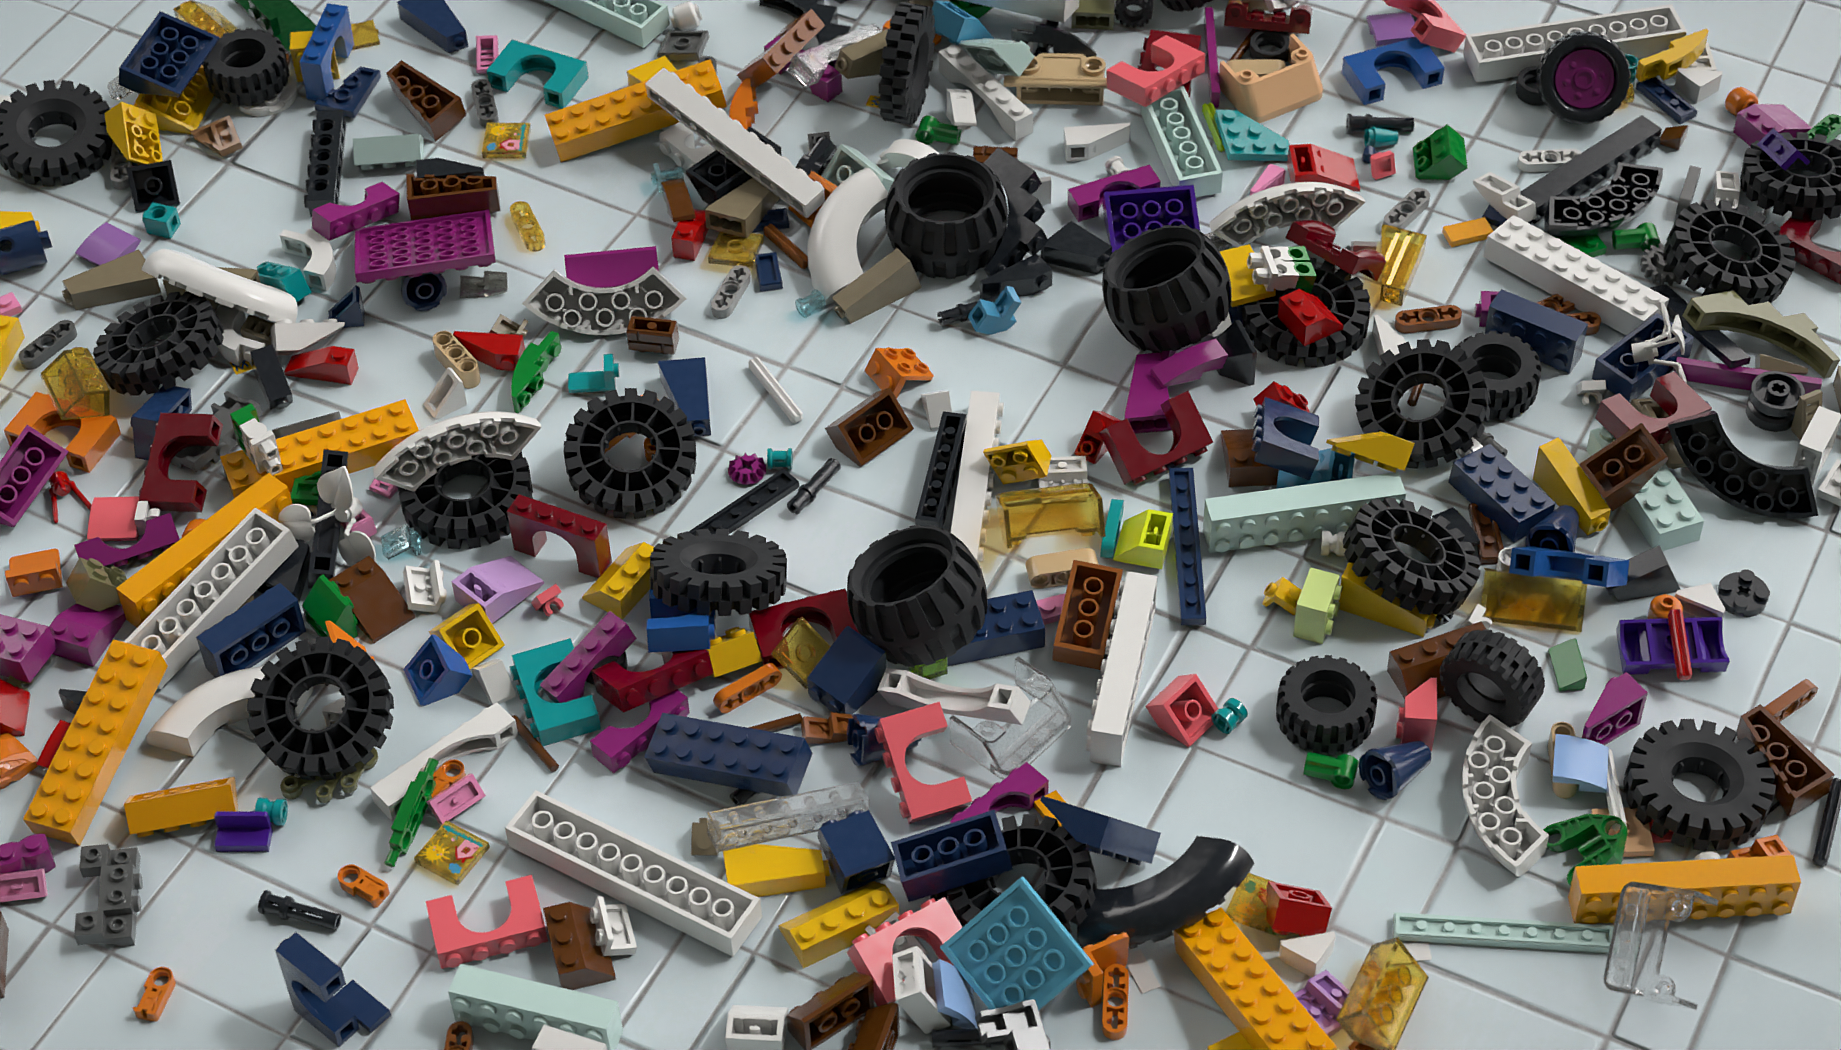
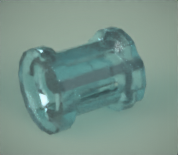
[795,289,826,318]

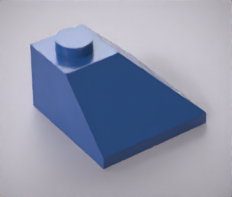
[403,634,473,706]

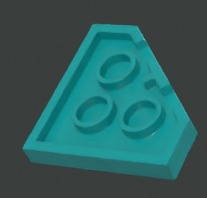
[1214,110,1290,161]

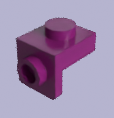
[1475,291,1499,327]

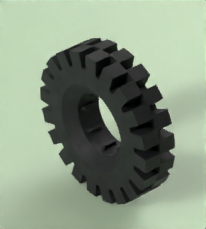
[878,2,935,125]
[0,80,114,187]
[1740,132,1841,220]
[1665,200,1796,305]
[1242,257,1371,368]
[93,292,224,396]
[1355,339,1491,469]
[563,388,696,519]
[398,451,533,549]
[1343,498,1481,615]
[650,529,787,616]
[247,637,394,781]
[1623,719,1776,851]
[947,814,1097,933]

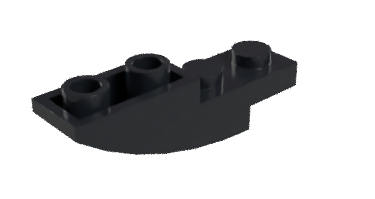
[1011,22,1097,58]

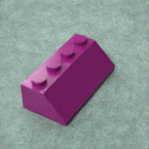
[564,246,659,288]
[0,425,69,527]

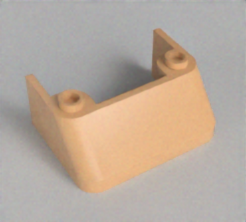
[1219,34,1323,123]

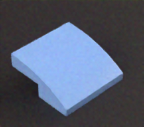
[1552,734,1609,793]
[932,959,977,1029]

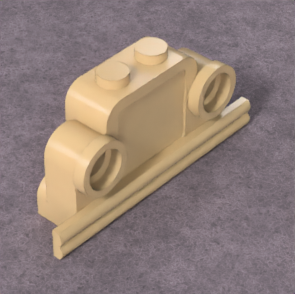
[1004,53,1107,105]

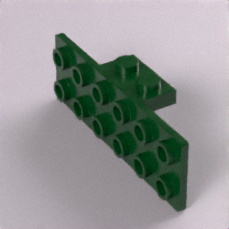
[234,0,317,56]

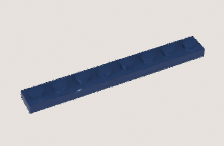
[1169,467,1207,625]

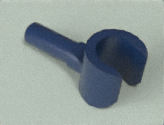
[1361,146,1383,164]

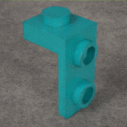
[568,354,620,393]

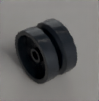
[1746,371,1805,432]

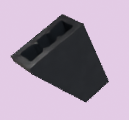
[1041,221,1112,274]
[250,344,293,410]
[257,538,311,602]
[1606,545,1680,602]

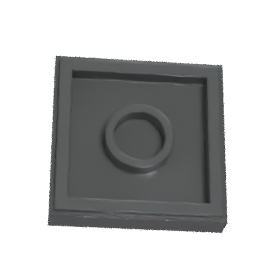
[657,30,709,61]

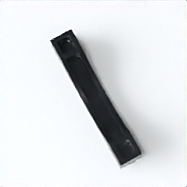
[308,450,348,589]

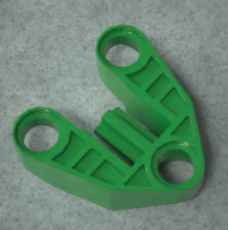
[1543,814,1628,886]

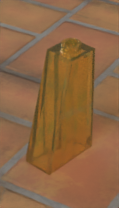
[1380,224,1427,306]

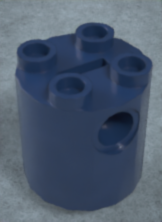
[0,220,52,275]

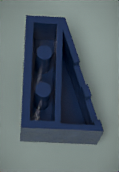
[130,386,192,461]

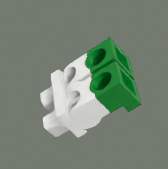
[1246,246,1316,293]
[230,403,283,475]

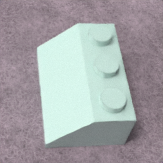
[959,38,1035,77]
[352,134,424,170]
[822,144,894,192]

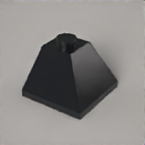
[126,160,180,212]
[1216,320,1257,386]

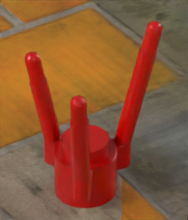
[49,471,92,523]

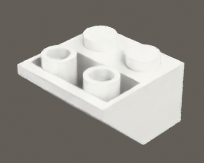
[725,1005,789,1050]

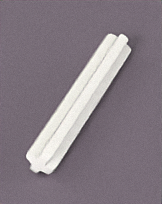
[748,357,803,423]
[1605,749,1627,831]

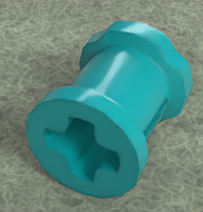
[767,448,793,470]

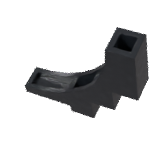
[759,0,852,68]
[984,147,1049,277]

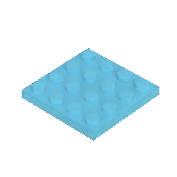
[940,877,1094,1011]

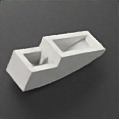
[1713,171,1740,211]
[1473,172,1536,222]

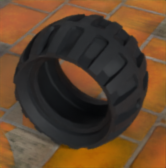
[885,152,1008,279]
[1102,225,1232,353]
[847,525,988,667]

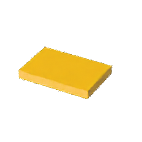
[1220,244,1276,307]

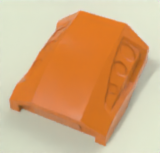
[0,733,38,789]

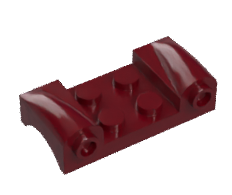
[1224,0,1313,34]
[1285,220,1386,281]

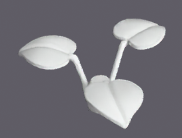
[1631,302,1687,383]
[278,466,377,566]

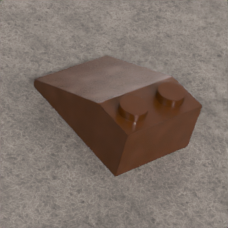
[1579,423,1669,511]
[1221,429,1278,487]
[329,556,416,643]

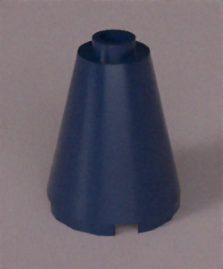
[401,272,447,311]
[1525,505,1580,552]
[847,714,922,766]
[1358,741,1431,800]

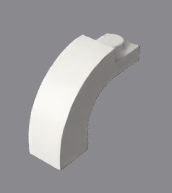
[876,139,940,171]
[280,229,336,291]
[215,304,265,366]

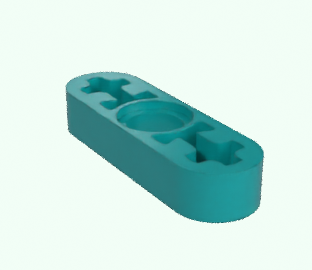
[1100,499,1124,559]

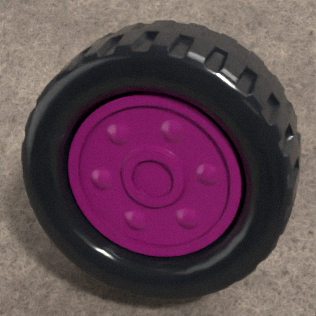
[1536,31,1631,124]

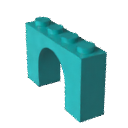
[486,39,589,109]
[509,638,601,746]

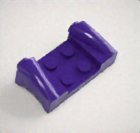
[1616,617,1730,675]

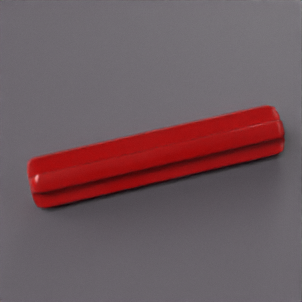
[1668,609,1692,680]

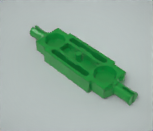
[384,758,439,867]

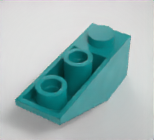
[257,261,312,302]

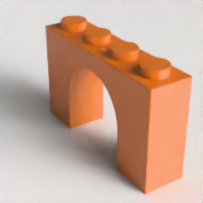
[4,391,121,473]

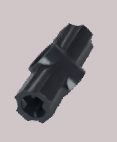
[796,137,837,176]

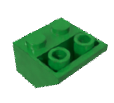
[1413,124,1468,180]
[302,575,358,638]

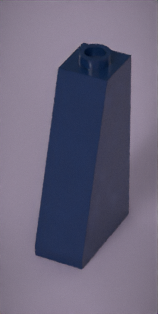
[397,0,469,54]
[658,357,711,437]

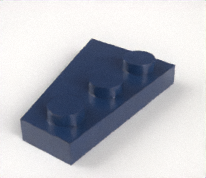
[314,66,381,118]

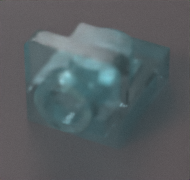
[650,163,684,194]
[381,524,422,560]

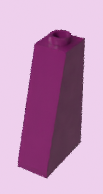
[1124,353,1172,434]

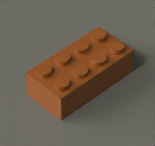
[1052,560,1123,670]

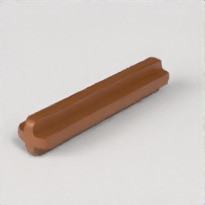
[763,224,808,269]

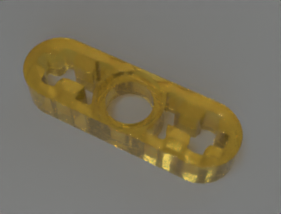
[510,201,546,252]

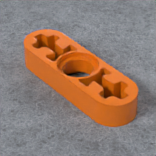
[713,663,782,713]
[1102,964,1129,1040]

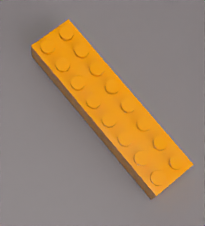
[545,59,727,162]
[220,399,419,498]
[116,473,293,628]
[23,639,168,846]
[1568,855,1801,924]
[1174,907,1337,1050]

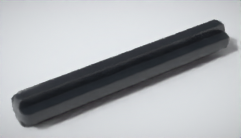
[1812,778,1841,867]

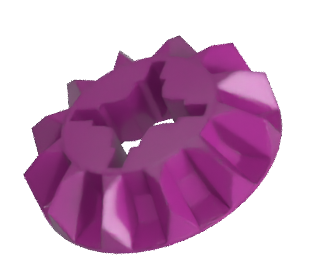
[728,452,767,485]

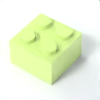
[1293,567,1343,644]

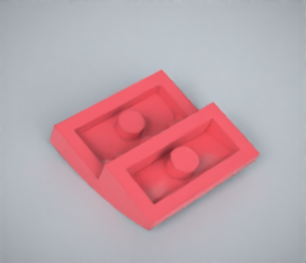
[87,496,139,542]

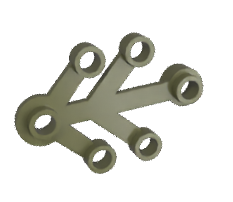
[280,747,378,803]

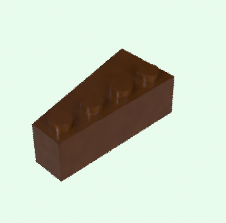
[386,60,466,141]
[406,174,501,221]
[1736,704,1835,817]

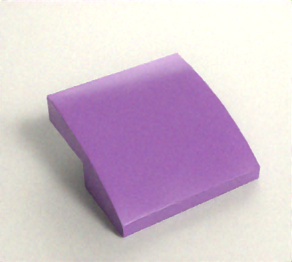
[1366,12,1415,46]
[75,222,141,266]
[1294,970,1366,1038]

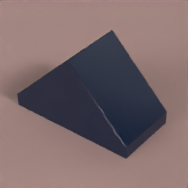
[328,285,365,328]

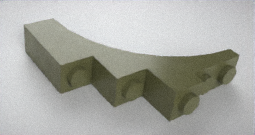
[1683,291,1840,378]

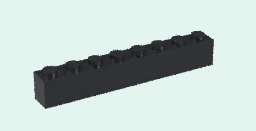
[1520,115,1662,224]

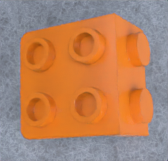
[864,347,934,399]
[5,548,63,597]
[1076,933,1129,1008]

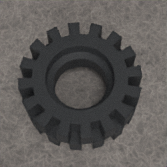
[1114,0,1154,28]

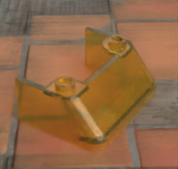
[996,483,1106,549]

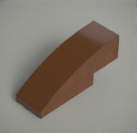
[661,178,695,222]

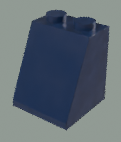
[807,626,887,715]
[817,810,895,894]

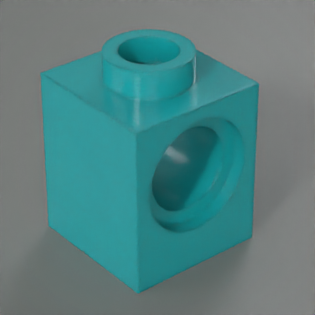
[142,202,181,239]

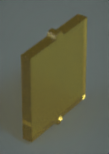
[351,20,380,51]

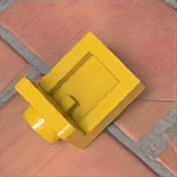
[1262,577,1302,616]

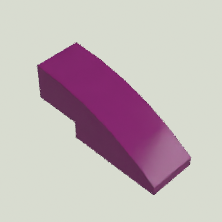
[1150,339,1228,388]

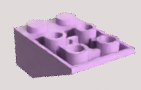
[451,556,544,624]

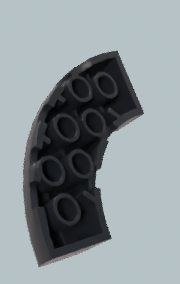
[1544,162,1663,238]
[1668,411,1819,519]
[1077,836,1254,949]

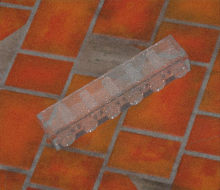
[707,782,869,852]

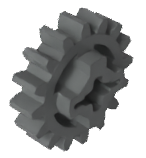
[1640,243,1687,286]

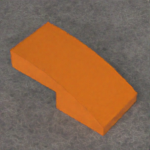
[1726,835,1792,858]

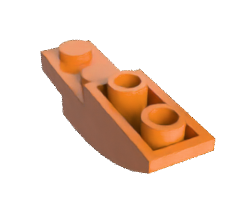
[729,78,759,129]

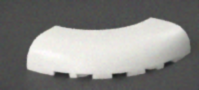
[808,168,888,307]
[1209,182,1366,247]
[141,249,298,323]
[522,267,687,335]
[373,411,541,492]
[146,666,316,757]
[1462,715,1549,877]

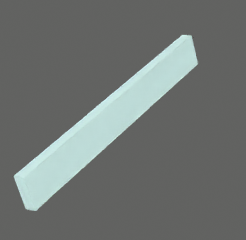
[1393,912,1616,954]

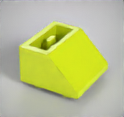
[1113,509,1173,569]

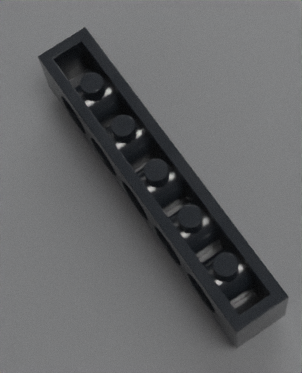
[304,110,346,217]
[915,411,967,530]

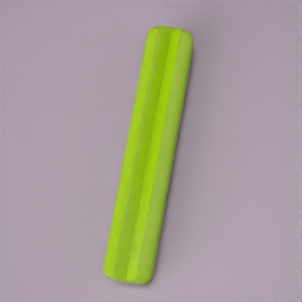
[1202,102,1225,152]

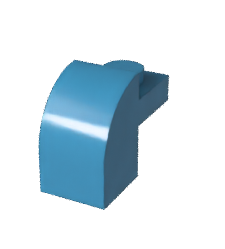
[968,286,1022,335]

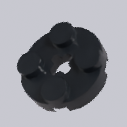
[1717,569,1770,617]

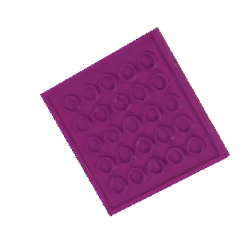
[355,210,496,284]

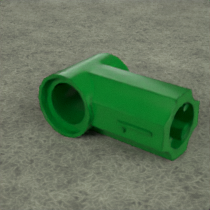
[915,115,962,145]
[1612,222,1661,252]
[1303,752,1359,790]

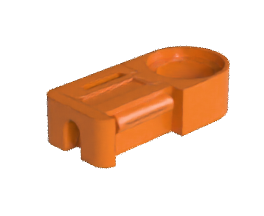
[431,759,466,798]
[337,864,390,908]
[133,967,176,1022]

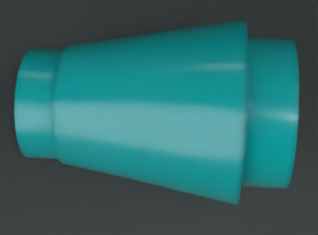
[1364,127,1398,148]

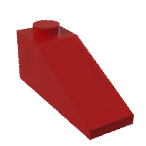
[671,209,709,261]
[453,331,525,371]
[284,346,359,385]

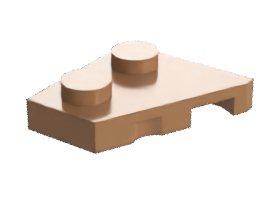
[191,115,243,157]

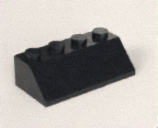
[686,127,782,205]

